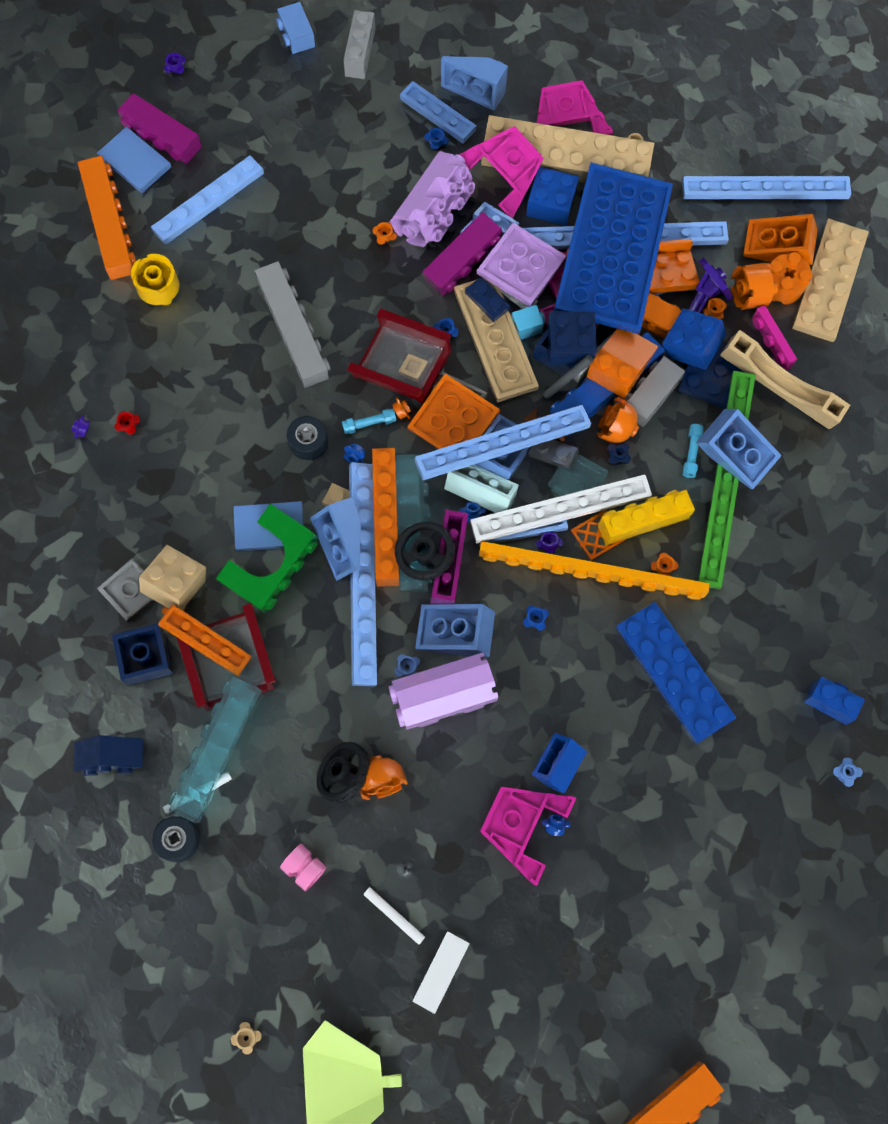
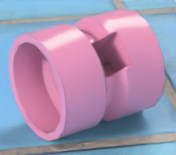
[280,844,327,891]

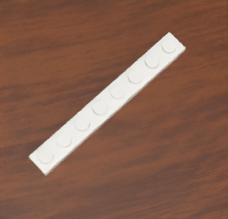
[470,475,652,543]

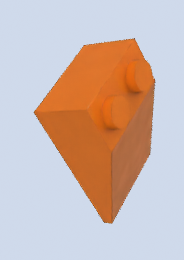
[743,214,818,265]
[587,329,659,399]

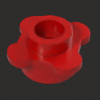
[114,411,140,435]

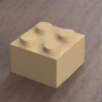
[139,545,206,610]

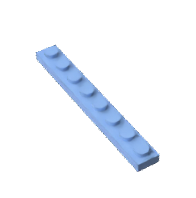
[682,176,851,199]
[414,405,591,480]

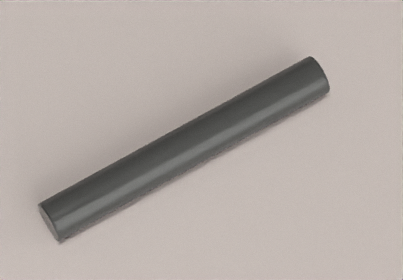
[543,355,594,399]

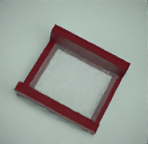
[347,309,452,405]
[177,603,276,712]

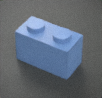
[276,2,315,54]

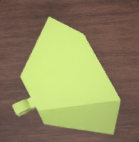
[303,1020,402,1124]

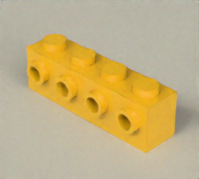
[598,490,695,546]

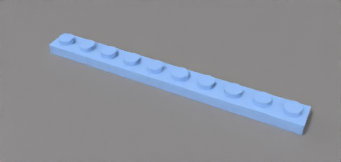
[523,221,729,250]
[349,462,377,687]

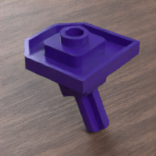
[689,257,733,313]

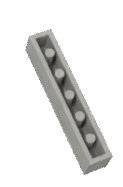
[254,261,331,388]

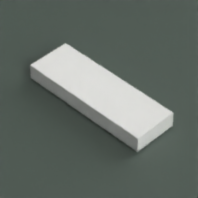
[412,931,470,1014]

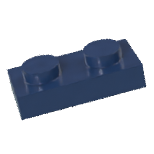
[465,277,510,323]

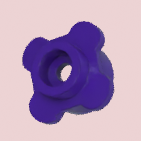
[164,53,186,74]
[72,415,90,439]
[536,532,563,555]

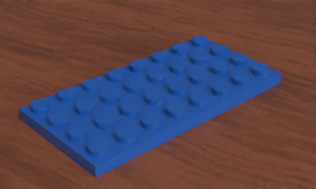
[554,163,673,334]

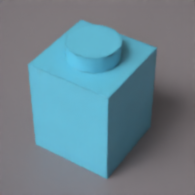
[511,305,546,340]

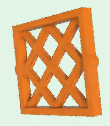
[571,510,626,561]

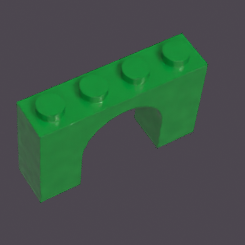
[216,504,318,613]

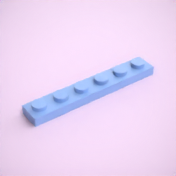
[151,155,264,245]

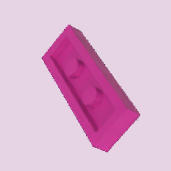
[752,305,797,370]

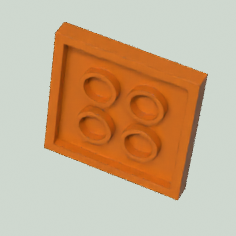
[407,374,500,449]

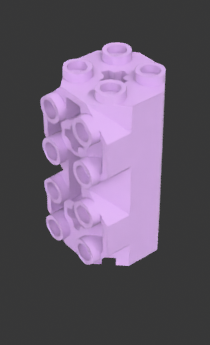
[390,151,475,248]
[388,652,498,730]

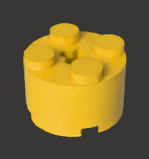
[131,254,180,306]

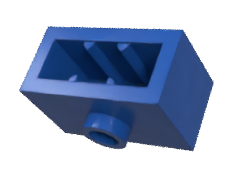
[804,676,865,725]
[532,733,587,794]

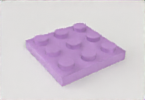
[477,223,567,307]

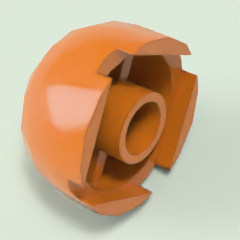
[597,397,639,443]
[360,755,408,800]

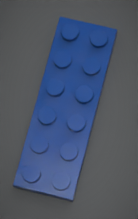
[616,602,736,744]

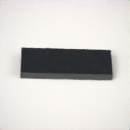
[431,196,482,250]

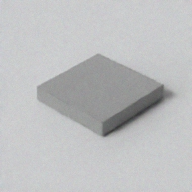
[97,558,154,623]

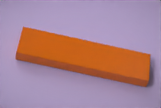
[158,604,252,677]

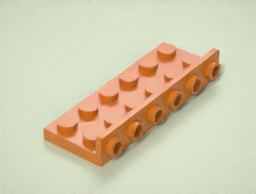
[565,239,700,294]

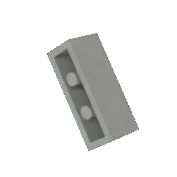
[344,10,375,79]
[624,356,686,428]

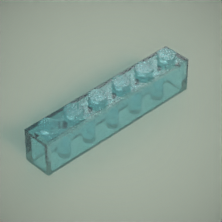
[395,454,432,592]
[168,676,262,823]

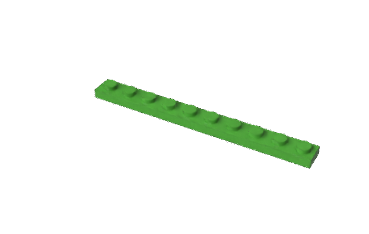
[698,371,756,589]

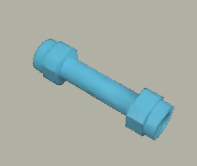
[342,408,396,434]
[682,424,704,478]

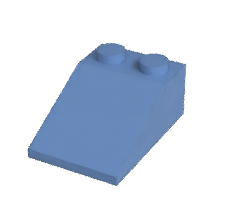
[441,56,508,111]
[696,409,782,489]
[474,414,531,481]
[310,497,361,581]
[415,604,495,657]

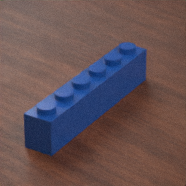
[549,332,665,438]

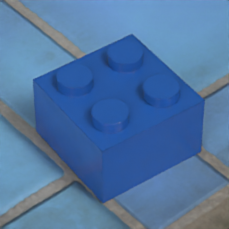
[526,167,579,226]
[662,308,727,370]

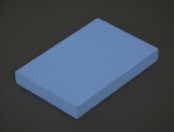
[97,127,171,194]
[234,501,304,552]

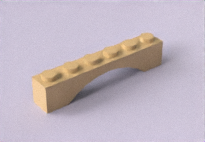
[720,330,850,429]

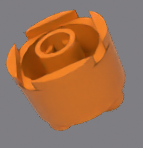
[770,252,812,305]
[731,263,778,310]

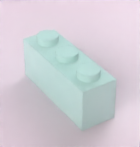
[444,465,519,513]

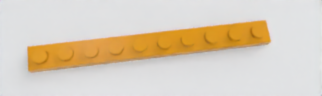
[479,541,710,600]

